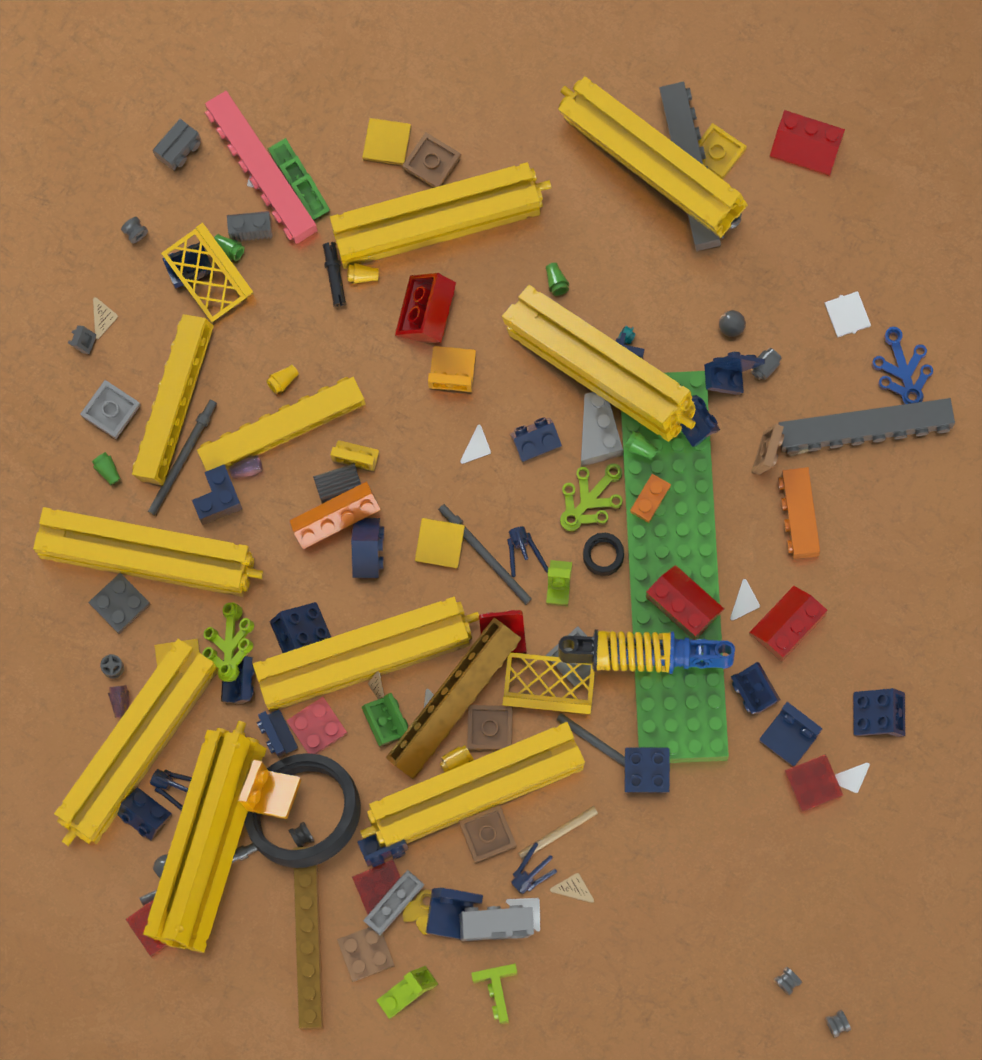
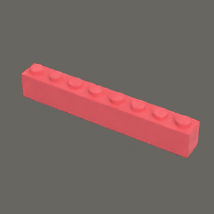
[205,91,318,244]

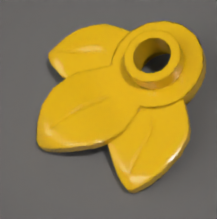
[403,890,432,935]

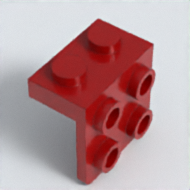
[479,610,527,659]

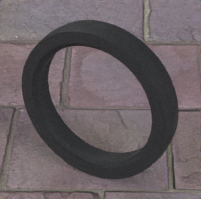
[245,753,361,868]

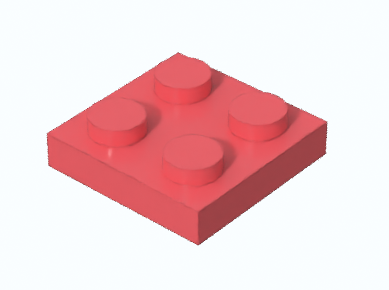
[286,697,348,754]

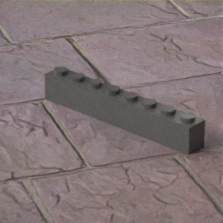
[659,81,724,251]
[778,398,955,454]

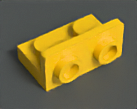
[330,440,379,471]

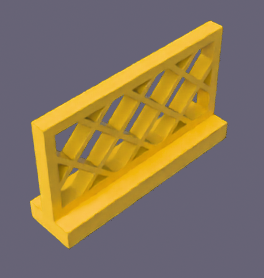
[161,222,253,323]
[503,652,595,714]

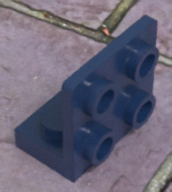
[704,352,765,395]
[269,602,331,653]
[853,688,906,737]
[759,702,823,767]
[624,747,670,792]
[357,834,409,868]
[426,888,483,939]

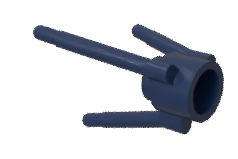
[507,526,548,577]
[150,769,192,811]
[511,842,557,894]

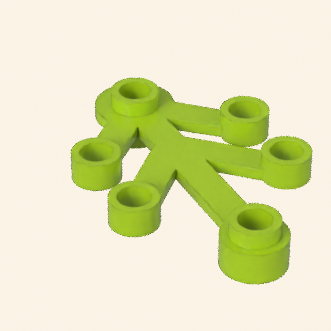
[560,463,623,531]
[202,602,254,682]

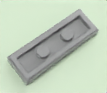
[363,870,425,936]

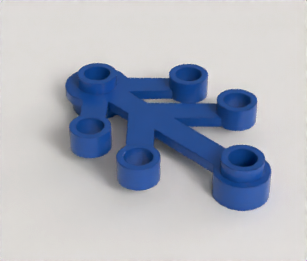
[872,327,933,404]

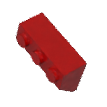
[769,110,845,176]
[395,273,456,343]
[646,565,724,640]
[749,585,828,663]

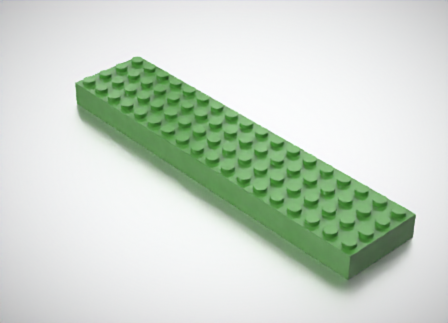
[621,371,729,763]

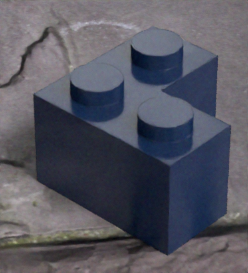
[192,464,242,526]
[351,518,385,578]

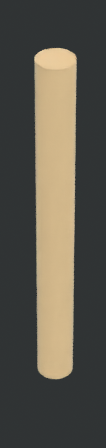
[518,806,598,860]

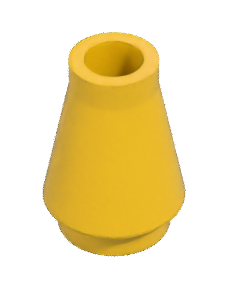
[347,263,379,284]
[266,365,299,394]

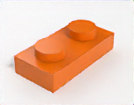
[630,474,671,523]

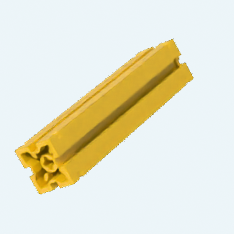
[558,76,748,238]
[330,162,552,269]
[502,285,696,442]
[33,507,264,597]
[253,596,479,713]
[54,639,218,846]
[143,721,267,953]
[360,722,585,848]

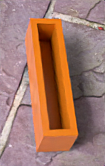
[778,467,820,559]
[289,481,381,549]

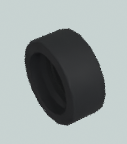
[583,532,624,576]

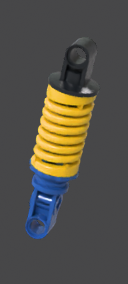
[558,629,735,674]

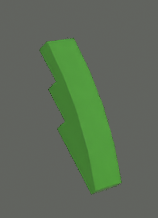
[267,138,330,220]

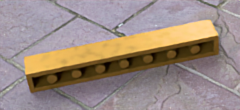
[386,618,521,779]
[293,847,324,1030]

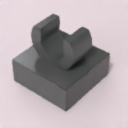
[68,325,96,354]

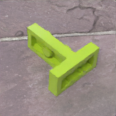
[546,560,572,606]
[471,964,517,1024]
[376,966,438,1019]

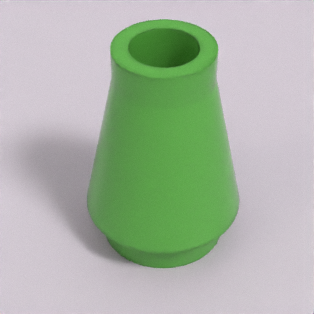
[214,234,245,261]
[546,263,569,296]
[624,431,658,460]
[92,452,121,486]

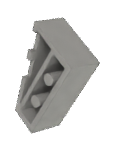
[581,392,623,467]
[459,905,534,941]

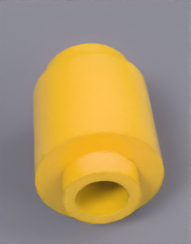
[439,745,474,772]

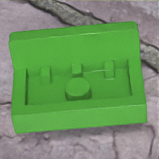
[361,693,408,747]

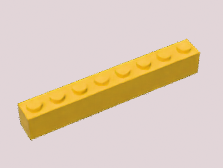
[132,314,214,486]
[197,377,366,471]

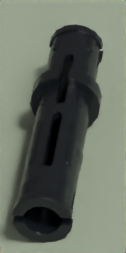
[322,242,347,307]

